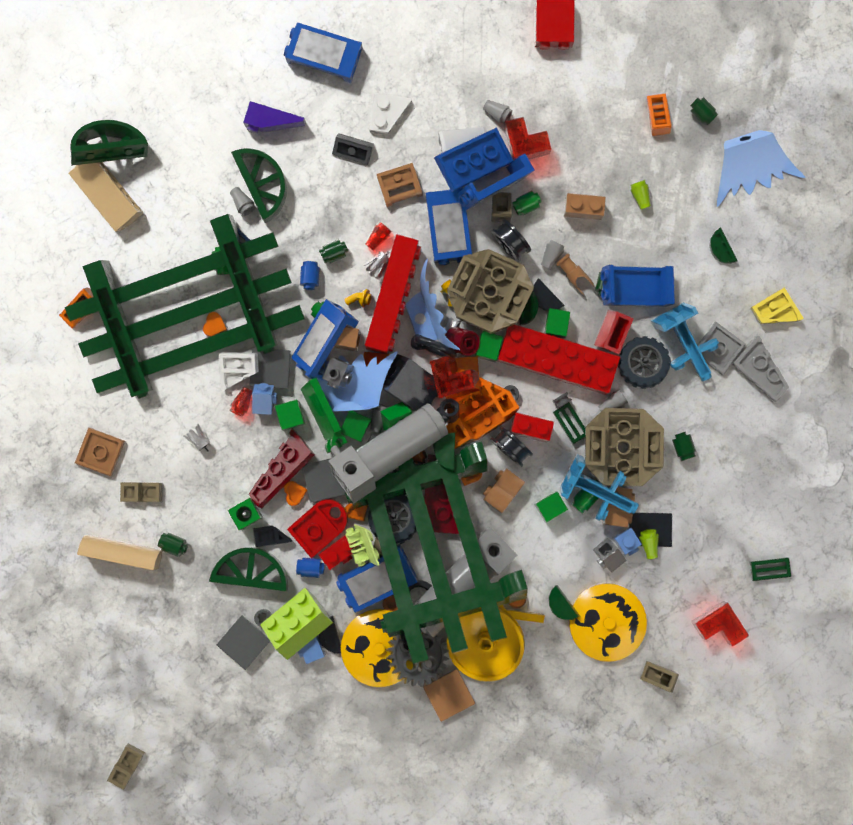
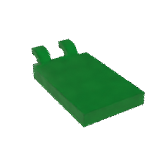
[301,378,348,454]

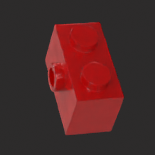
[594,310,634,354]
[318,535,361,570]

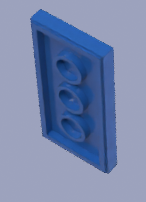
[434,127,514,192]

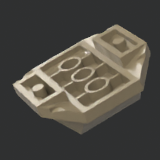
[447,249,534,334]
[585,408,664,486]

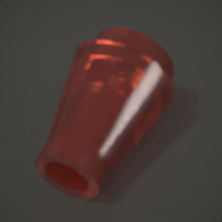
[365,222,392,251]
[230,387,253,417]

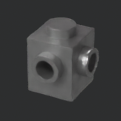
[322,357,354,389]
[593,537,627,573]

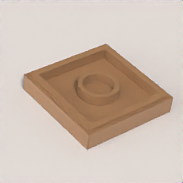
[75,427,125,477]
[423,669,475,722]

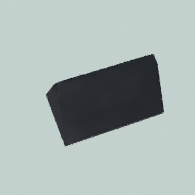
[332,133,374,165]

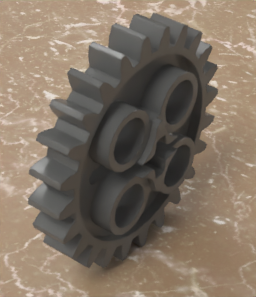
[386,633,449,687]

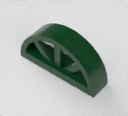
[70,120,148,166]
[231,148,287,224]
[209,547,288,591]

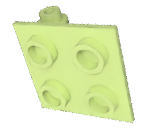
[345,524,380,567]

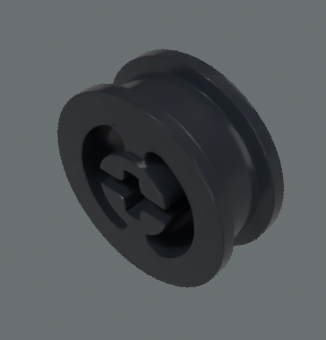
[490,219,531,262]
[490,426,533,467]

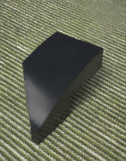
[253,525,292,547]

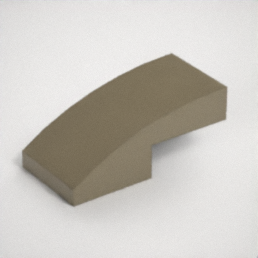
[120,482,163,502]
[107,743,145,790]

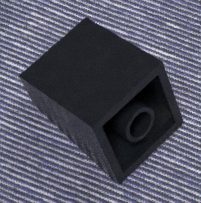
[382,353,444,411]

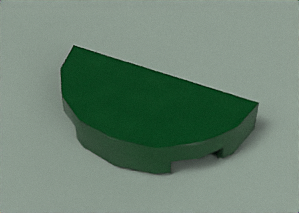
[709,227,738,264]
[520,291,539,325]
[435,433,455,471]
[549,585,580,620]

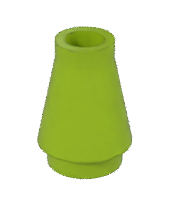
[630,180,651,209]
[639,529,659,559]

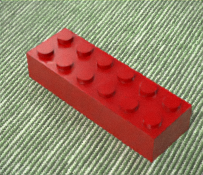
[365,234,421,354]
[497,325,620,395]

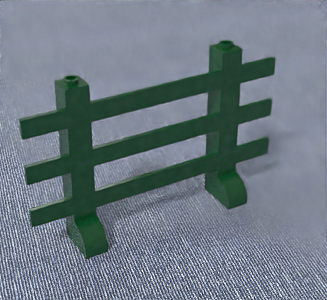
[64,214,305,399]
[345,440,528,665]

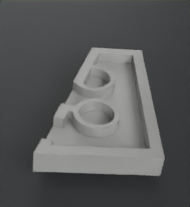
[732,335,789,402]

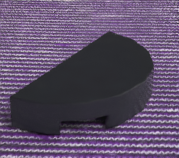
[533,278,565,310]
[319,615,341,654]

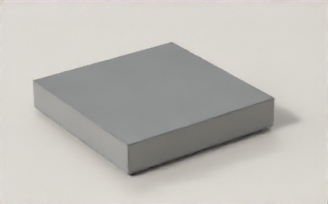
[697,322,746,375]

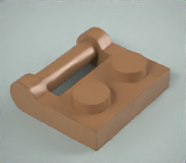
[376,163,423,207]

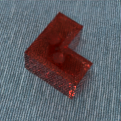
[504,117,551,160]
[430,356,482,400]
[691,601,749,646]

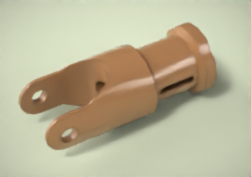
[555,253,595,295]

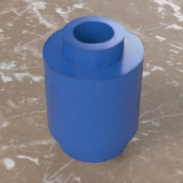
[300,261,320,290]
[296,558,325,578]

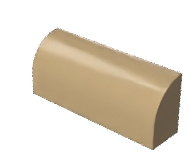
[68,162,144,232]
[77,535,163,570]

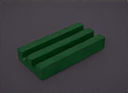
[552,402,585,445]
[749,557,791,581]

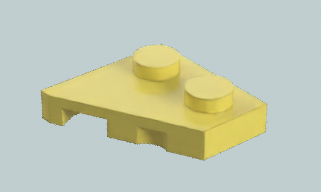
[751,287,804,324]

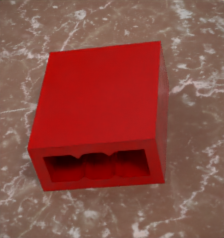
[535,0,575,50]
[509,413,554,442]

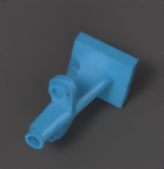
[651,302,719,381]
[560,454,639,521]

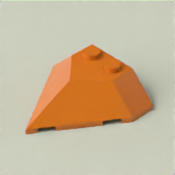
[446,363,520,449]

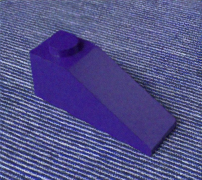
[243,101,306,133]

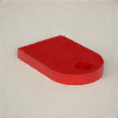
[287,499,348,558]

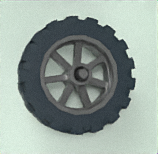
[618,336,671,389]
[368,494,417,544]

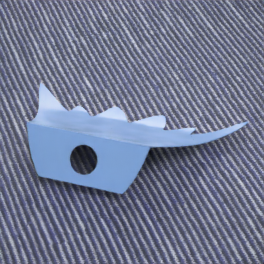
[717,130,806,207]
[406,258,460,350]
[317,351,398,412]

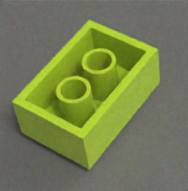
[260,588,333,660]

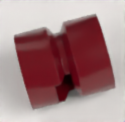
[445,327,480,356]

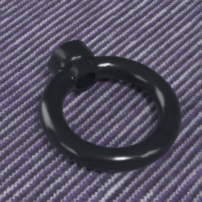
[411,334,457,359]

